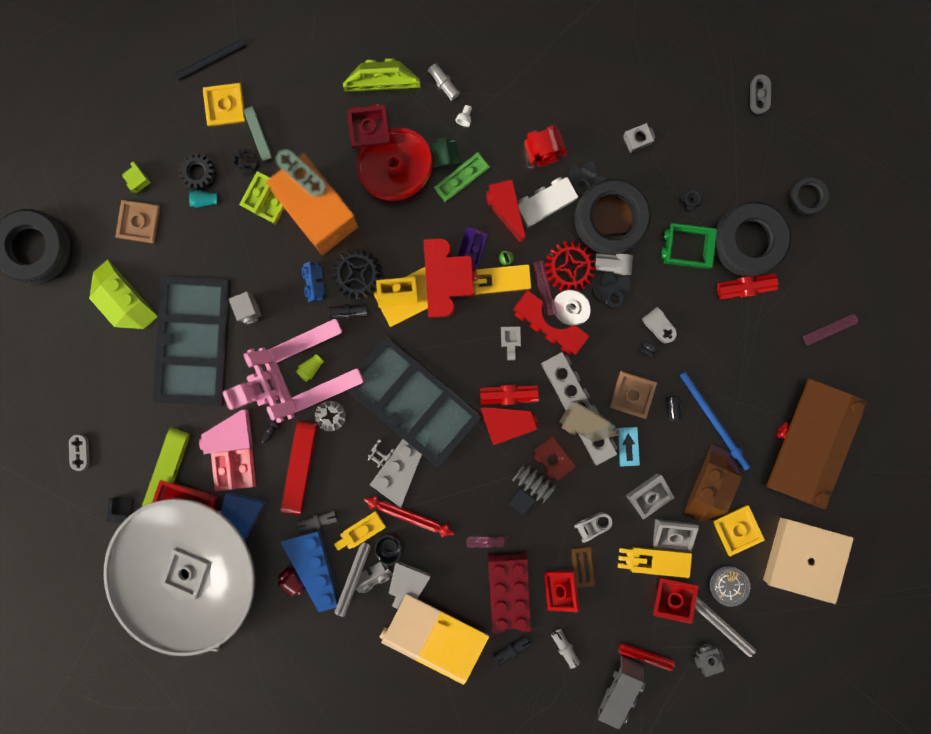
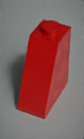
[480,407,539,445]

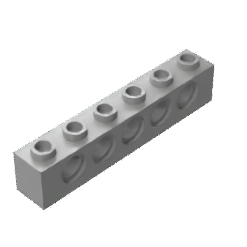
[541,352,618,465]

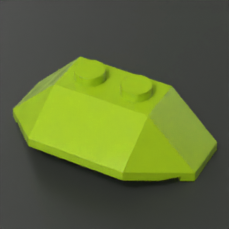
[343,59,420,92]
[89,260,158,329]

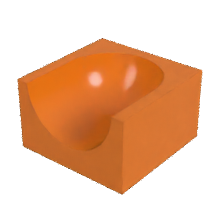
[265,153,358,256]

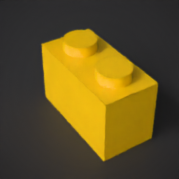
[376,277,417,308]

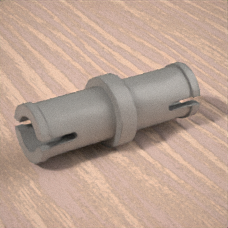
[428,63,460,101]
[551,629,581,669]

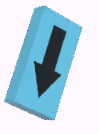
[617,427,640,466]

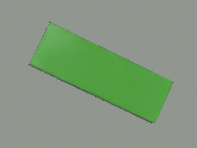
[433,152,490,203]

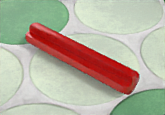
[619,643,675,671]

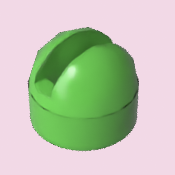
[498,250,514,266]

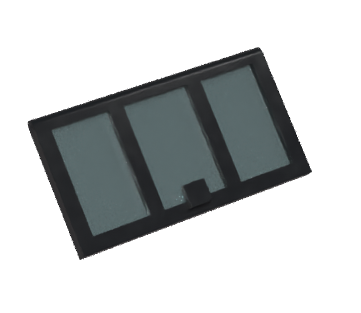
[153,276,230,406]
[346,335,483,468]

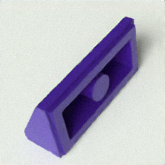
[458,228,488,270]

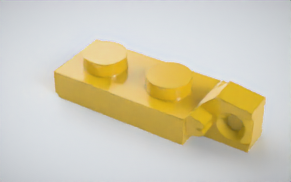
[334,511,386,550]

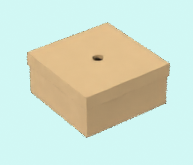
[763,518,854,604]

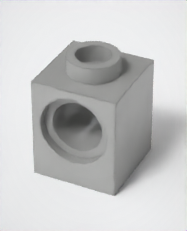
[623,123,655,153]

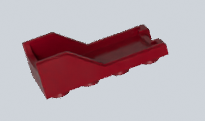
[488,551,531,634]

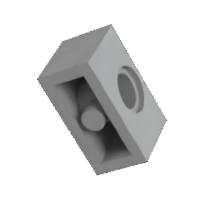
[229,292,262,325]

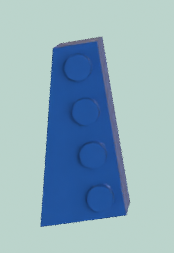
[220,492,266,541]

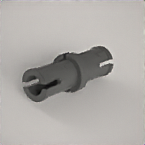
[297,510,338,533]

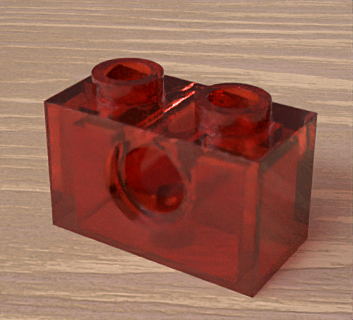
[533,436,576,481]

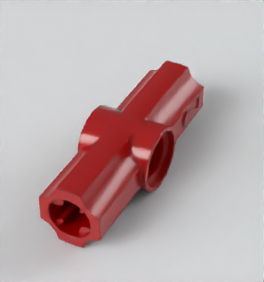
[717,274,779,300]
[480,385,538,405]

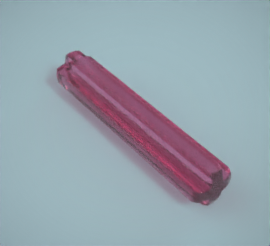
[532,261,557,316]
[803,314,858,345]

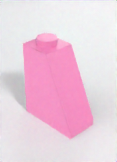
[199,410,253,454]

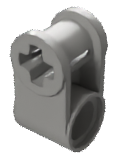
[642,307,677,343]
[574,512,612,543]

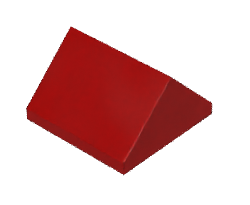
[543,568,580,612]
[653,578,698,624]

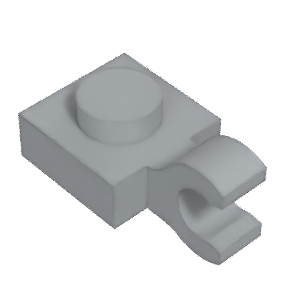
[501,327,521,360]

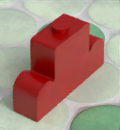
[424,239,478,318]

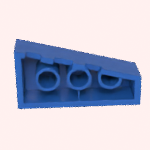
[280,530,339,612]

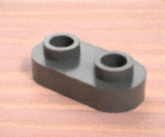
[750,75,771,114]

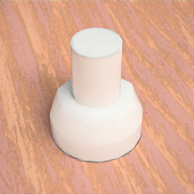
[456,105,472,127]

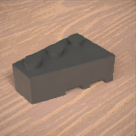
[598,654,646,729]

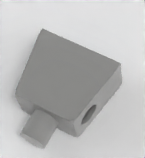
[389,561,431,609]

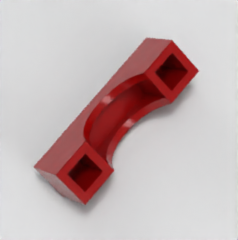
[513,290,589,356]

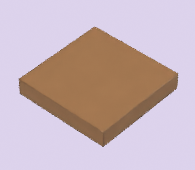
[115,200,161,244]
[609,371,657,419]

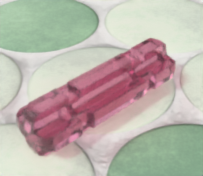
[467,537,504,548]

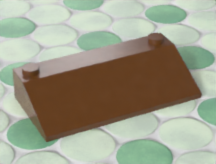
[766,379,867,510]

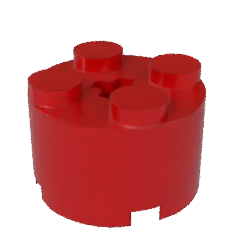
[524,125,568,167]

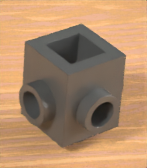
[694,644,724,677]

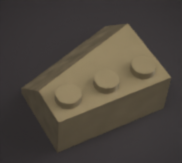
[560,402,621,442]

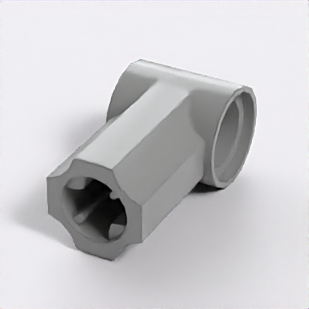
[594,254,633,275]

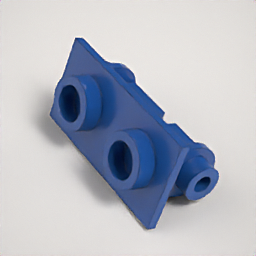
[302,261,325,302]

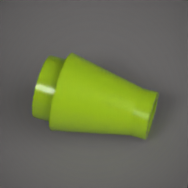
[295,354,324,382]

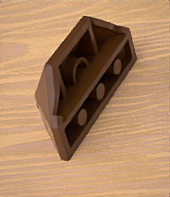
[683,444,742,522]

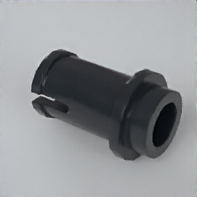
[666,396,682,421]

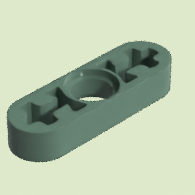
[244,106,272,161]
[276,150,326,197]

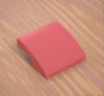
[211,448,256,491]

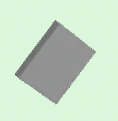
[626,473,674,520]
[653,519,699,553]

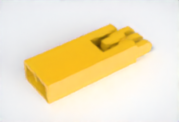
[475,265,531,295]
[618,547,692,578]

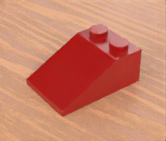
[486,180,525,242]
[152,480,220,510]

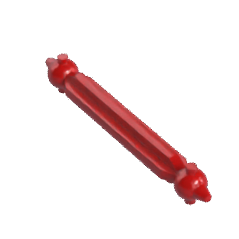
[364,496,454,537]

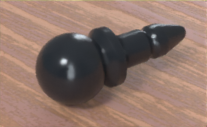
[262,416,285,443]

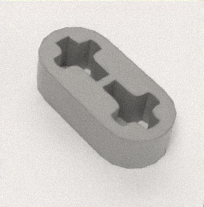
[69,434,90,471]

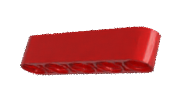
[281,420,317,516]

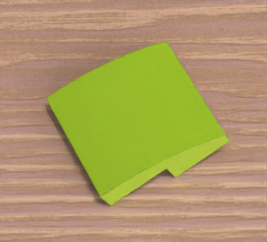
[239,171,284,224]

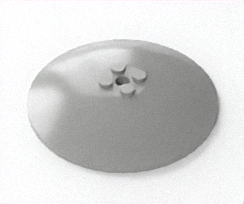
[104,499,255,656]

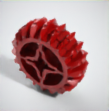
[544,241,596,291]

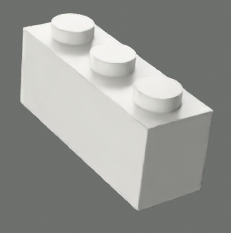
[518,177,578,228]

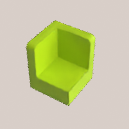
[122,161,151,194]

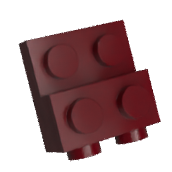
[347,104,390,149]

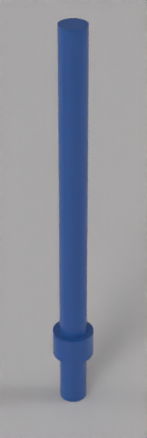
[679,371,751,471]

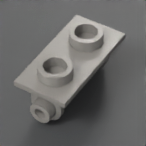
[355,562,393,593]

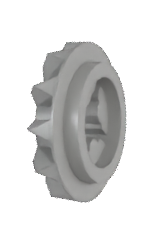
[315,401,346,431]

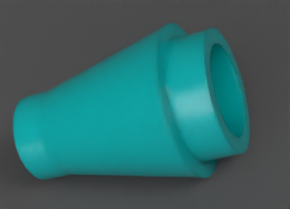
[189,189,217,208]

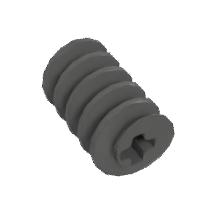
[512,464,556,503]

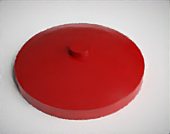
[356,128,433,201]

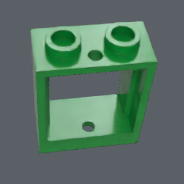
[661,223,717,269]

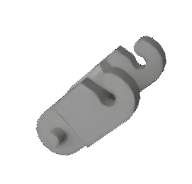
[368,439,395,468]

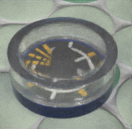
[709,566,750,607]

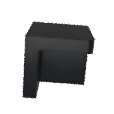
[107,497,133,523]

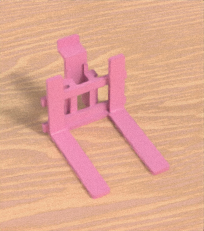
[223,319,364,423]

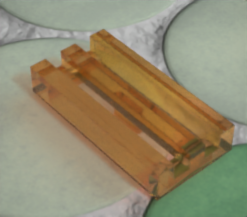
[571,547,595,588]

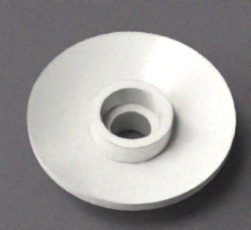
[553,290,591,326]

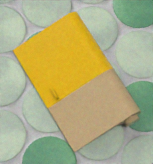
[379,593,489,685]

